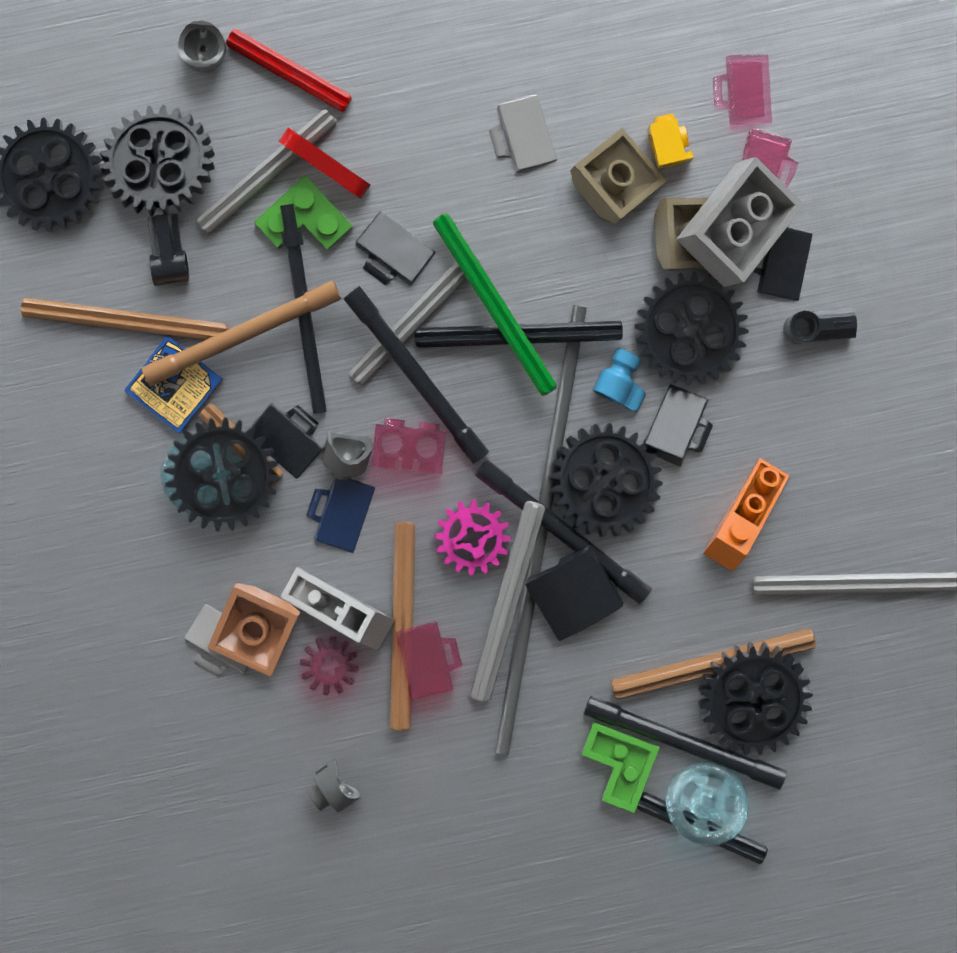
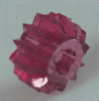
[300,635,360,696]

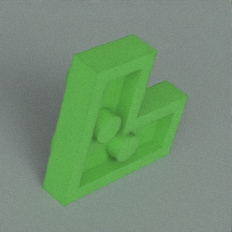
[254,175,353,251]
[581,721,660,813]

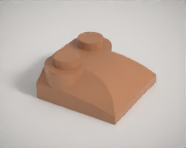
[207,583,300,677]

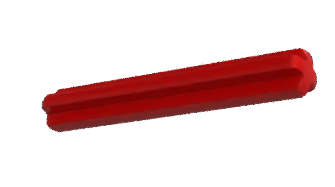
[226,29,352,112]

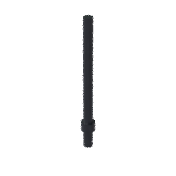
[280,204,327,414]

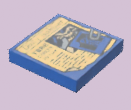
[124,335,223,434]

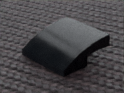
[525,546,624,641]

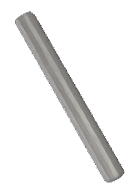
[196,109,336,234]
[349,257,480,385]

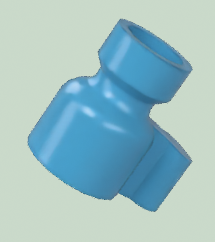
[592,348,646,413]

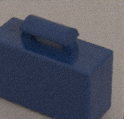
[306,477,375,553]

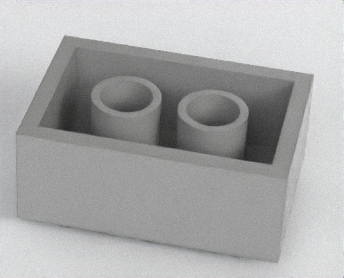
[676,157,804,287]

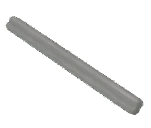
[470,501,545,702]
[753,572,957,595]

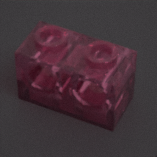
[372,418,446,474]

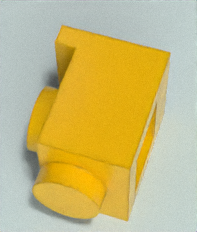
[647,114,694,170]

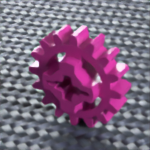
[435,499,511,575]

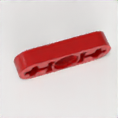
[278,127,371,199]

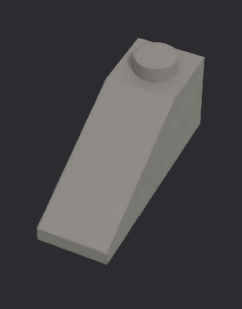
[280,567,395,651]

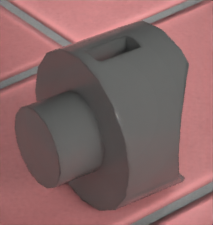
[178,20,226,72]
[321,431,373,480]
[307,758,361,813]

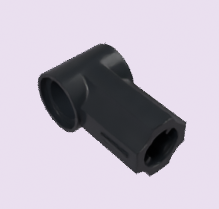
[148,214,190,286]
[783,307,857,344]

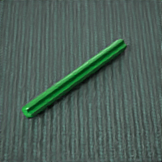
[433,213,557,396]

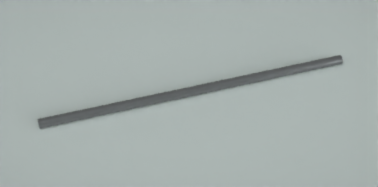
[495,305,587,755]

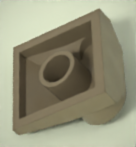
[570,128,667,224]
[654,198,708,271]

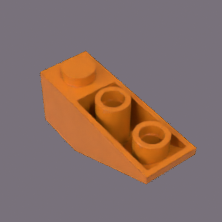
[703,458,789,572]

